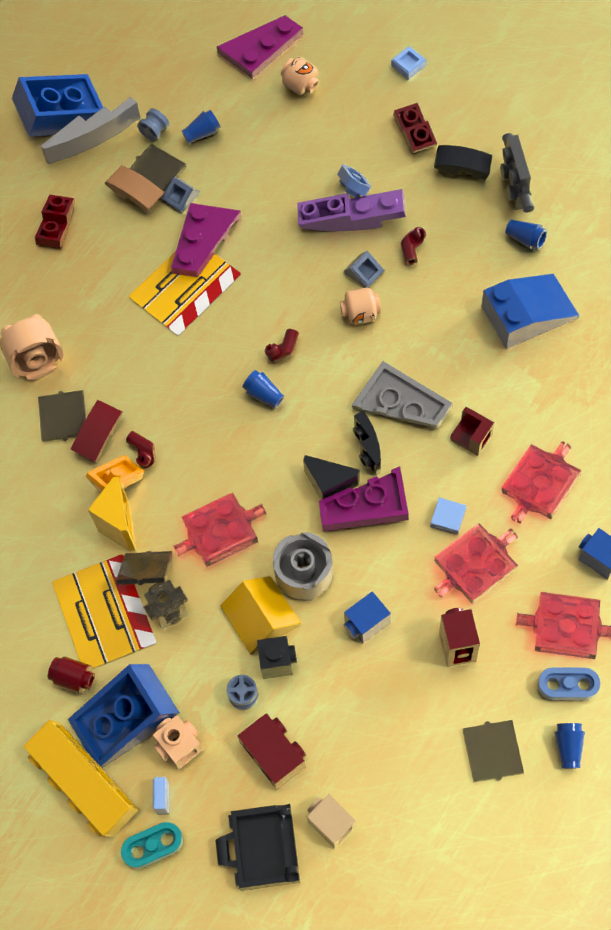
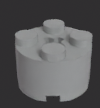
[273,532,333,601]

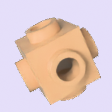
[153,715,203,770]

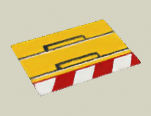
[129,251,241,335]
[52,554,156,669]

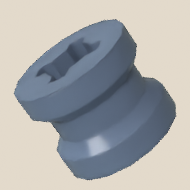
[137,108,169,141]
[227,675,259,710]

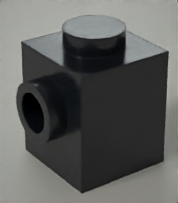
[257,636,297,679]

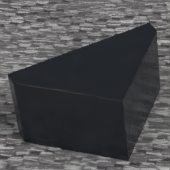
[303,455,360,500]

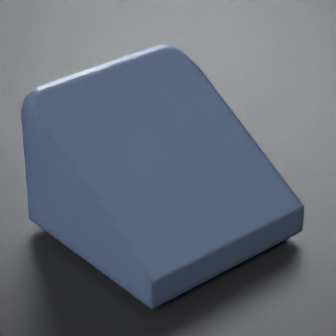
[161,176,200,212]
[344,251,385,288]

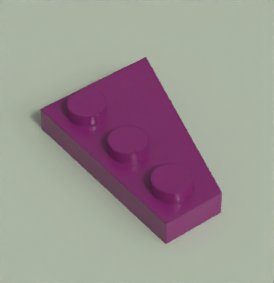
[217,15,303,79]
[171,203,241,277]
[319,466,409,531]

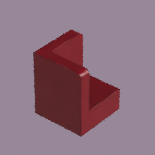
[450,407,495,456]

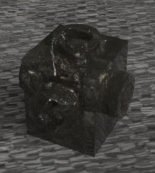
[143,580,188,629]

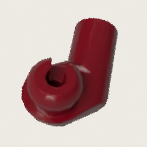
[401,227,426,265]
[264,329,299,362]
[126,431,156,468]

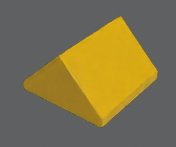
[88,476,136,552]
[220,576,301,655]

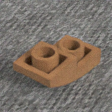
[105,165,164,213]

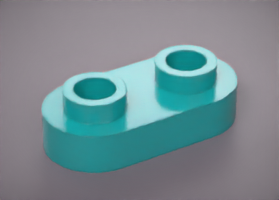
[121,822,183,869]

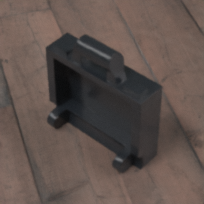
[215,804,300,891]

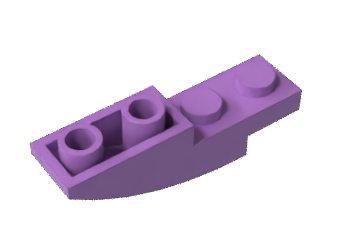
[297,189,406,231]

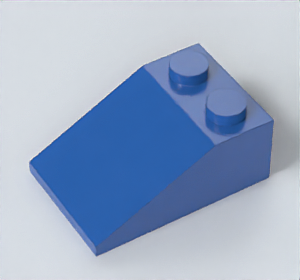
[12,74,103,137]
[481,274,579,349]
[68,664,180,768]

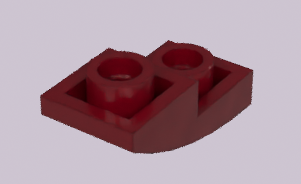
[393,103,437,153]
[35,194,75,248]
[70,400,123,462]

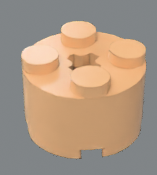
[0,315,63,380]

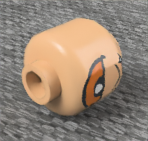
[281,57,319,96]
[340,287,381,325]

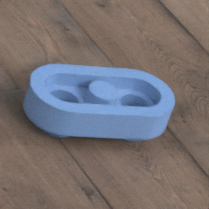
[337,164,371,198]
[538,667,600,701]

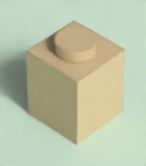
[307,794,357,849]

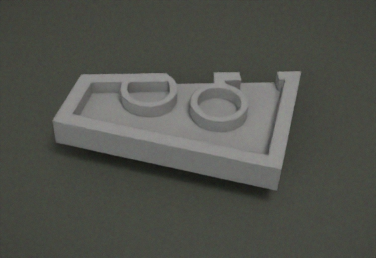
[352,361,453,429]

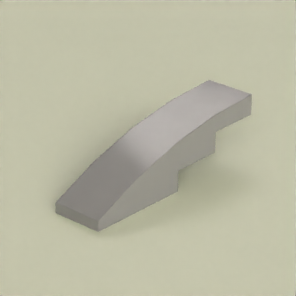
[41,97,141,164]

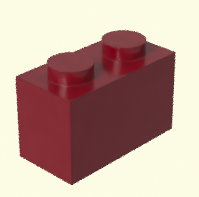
[439,608,480,667]
[237,713,306,790]

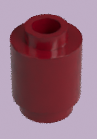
[47,656,95,694]

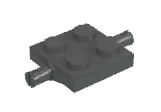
[500,133,534,213]

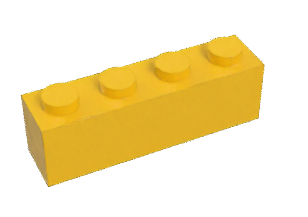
[23,720,139,837]

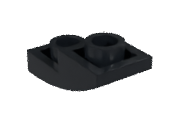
[434,145,492,181]
[353,410,381,476]

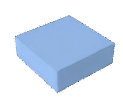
[391,46,427,80]
[430,497,467,535]
[153,777,169,815]

